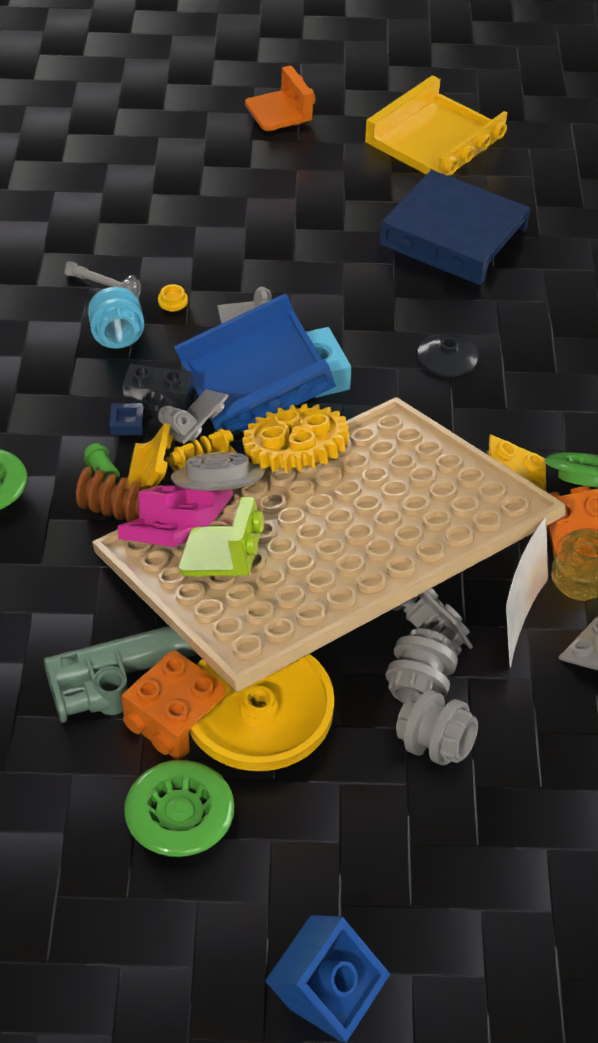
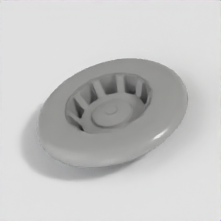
[171,452,265,491]

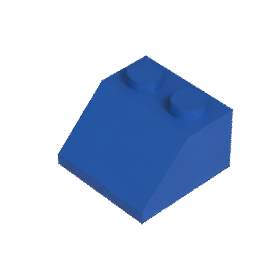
[265,915,390,1042]

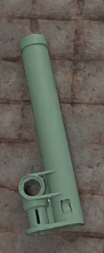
[44,626,198,723]

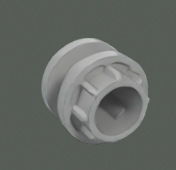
[385,628,458,703]
[396,690,478,766]

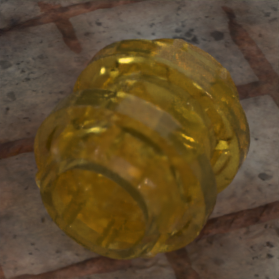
[551,529,598,601]

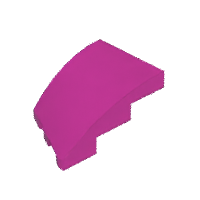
[118,485,233,547]

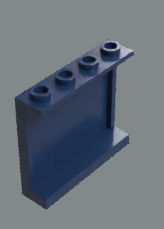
[380,170,530,285]

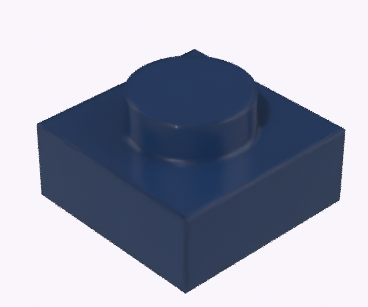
[109,403,144,435]

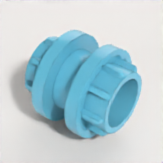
[88,287,144,349]

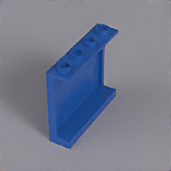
[174,293,336,436]

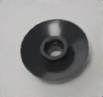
[418,333,478,377]

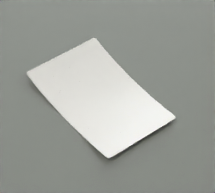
[506,517,548,668]

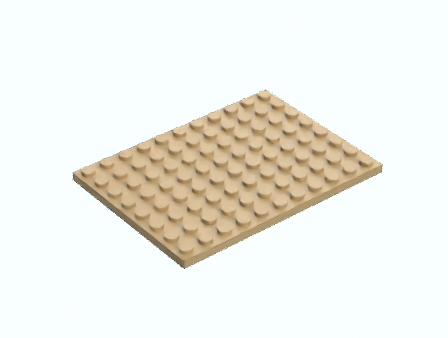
[92,397,566,692]

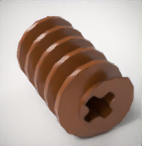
[76,466,152,522]

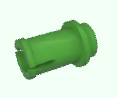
[84,443,120,481]

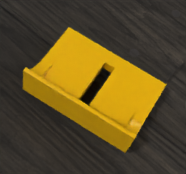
[128,422,173,491]

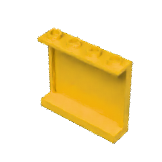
[365,75,507,176]

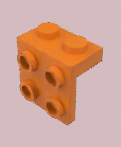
[245,65,315,131]
[546,486,598,566]
[122,651,226,760]

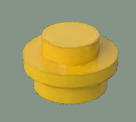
[158,284,188,312]

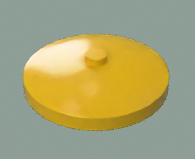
[189,654,334,771]

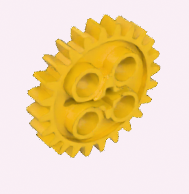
[242,404,350,473]

